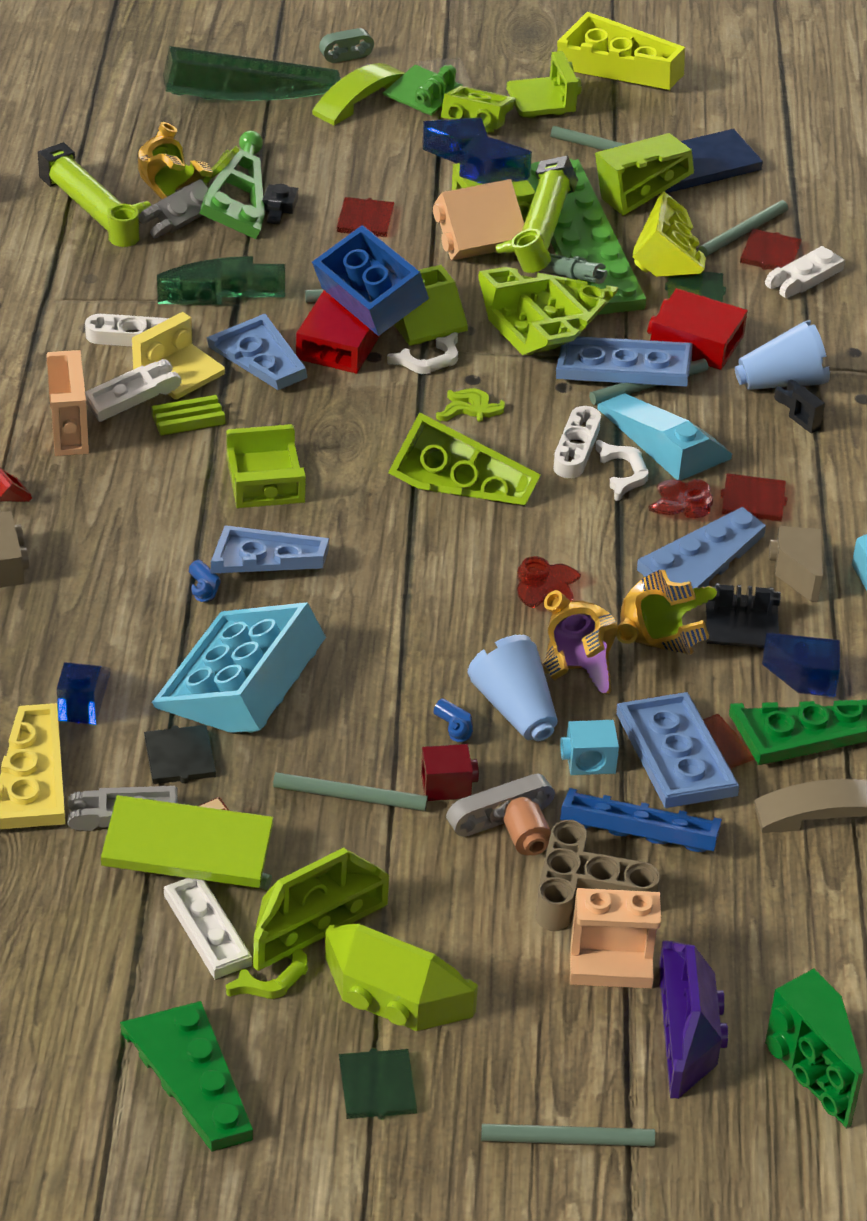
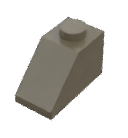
[769,526,823,602]

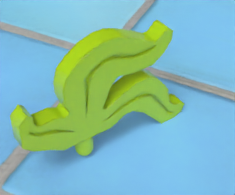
[201,145,240,185]
[436,388,505,422]

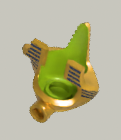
[138,122,214,199]
[616,570,717,655]

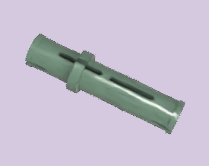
[540,254,607,284]

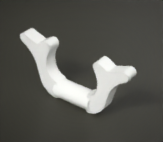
[387,332,458,374]
[595,440,648,501]

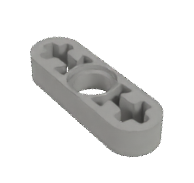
[446,774,555,837]

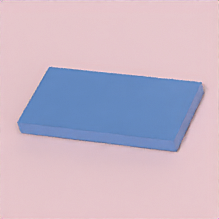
[556,336,693,387]
[616,692,739,808]

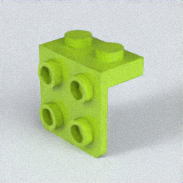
[506,51,582,118]

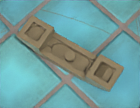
[754,779,867,833]

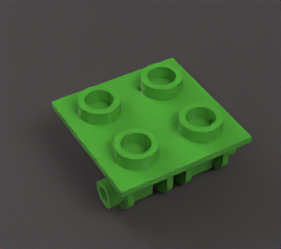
[383,64,463,116]

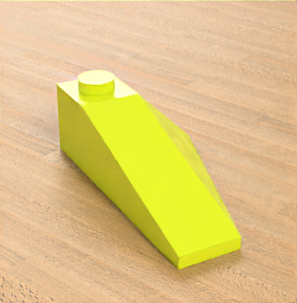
[632,191,706,277]

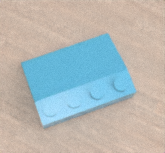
[152,602,326,733]

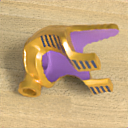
[542,590,618,694]

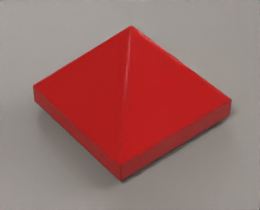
[0,468,32,502]

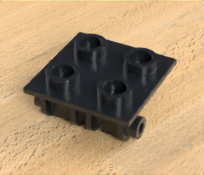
[706,583,781,649]

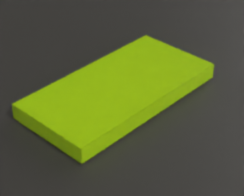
[101,795,273,888]

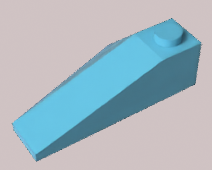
[598,393,732,482]

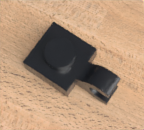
[263,184,299,224]
[774,380,825,434]

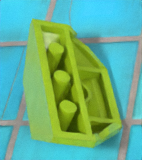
[253,848,389,971]
[325,924,478,1031]

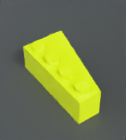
[557,11,685,90]

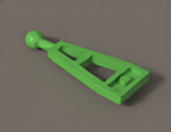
[199,130,265,239]

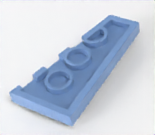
[637,507,766,588]

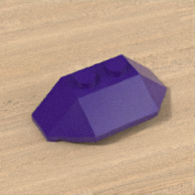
[659,940,728,1099]

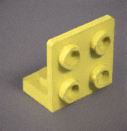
[132,312,225,399]

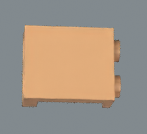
[47,350,89,456]
[570,888,661,989]

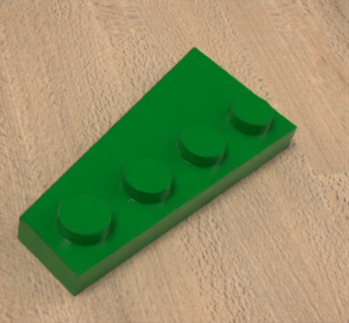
[729,700,867,765]
[120,1001,253,1152]

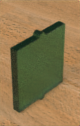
[665,271,726,302]
[339,1048,417,1120]

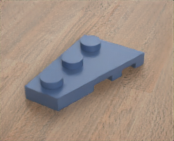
[206,314,308,390]
[211,525,329,574]

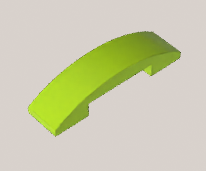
[312,63,405,126]

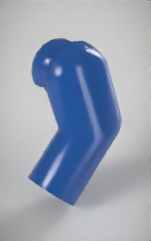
[189,560,221,602]
[434,698,473,742]

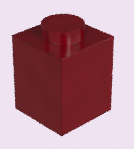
[421,744,479,801]

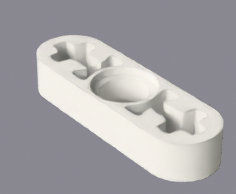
[85,314,169,346]
[553,406,601,478]

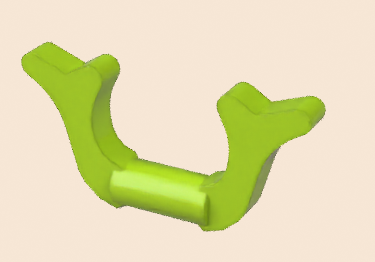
[225,948,308,999]

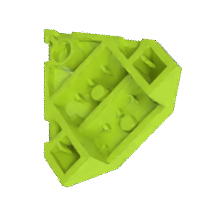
[478,267,618,355]

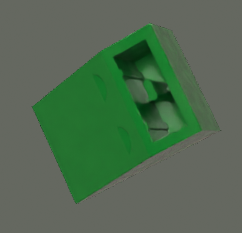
[765,968,864,1129]

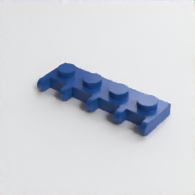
[560,788,722,852]

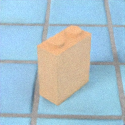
[433,179,524,261]

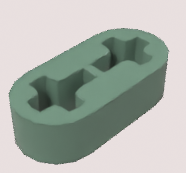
[319,28,374,63]

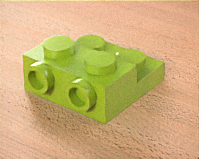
[441,86,515,132]

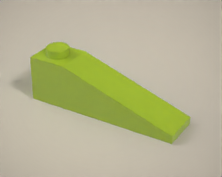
[388,412,541,506]

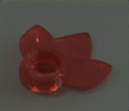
[648,479,713,518]
[517,556,581,608]

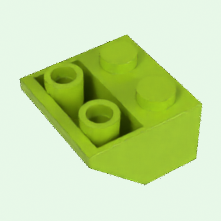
[394,264,468,346]

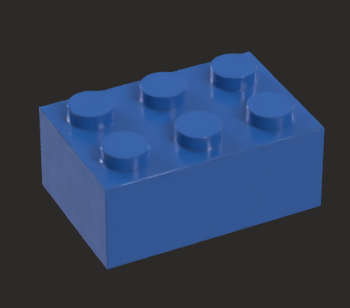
[312,225,429,336]

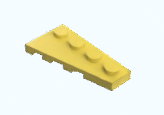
[0,703,65,829]

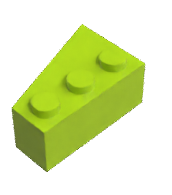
[595,133,694,216]

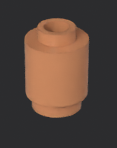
[504,797,551,855]

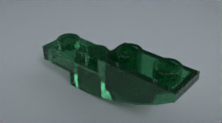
[157,256,285,305]

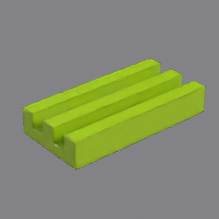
[151,395,225,435]

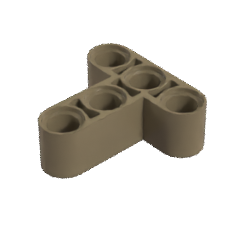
[536,820,660,931]

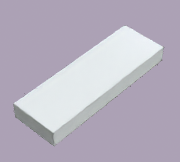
[164,878,252,980]

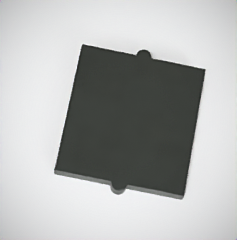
[144,725,216,784]

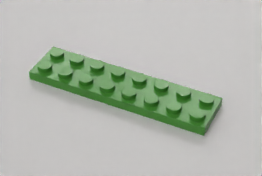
[521,159,646,315]

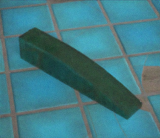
[163,46,341,101]

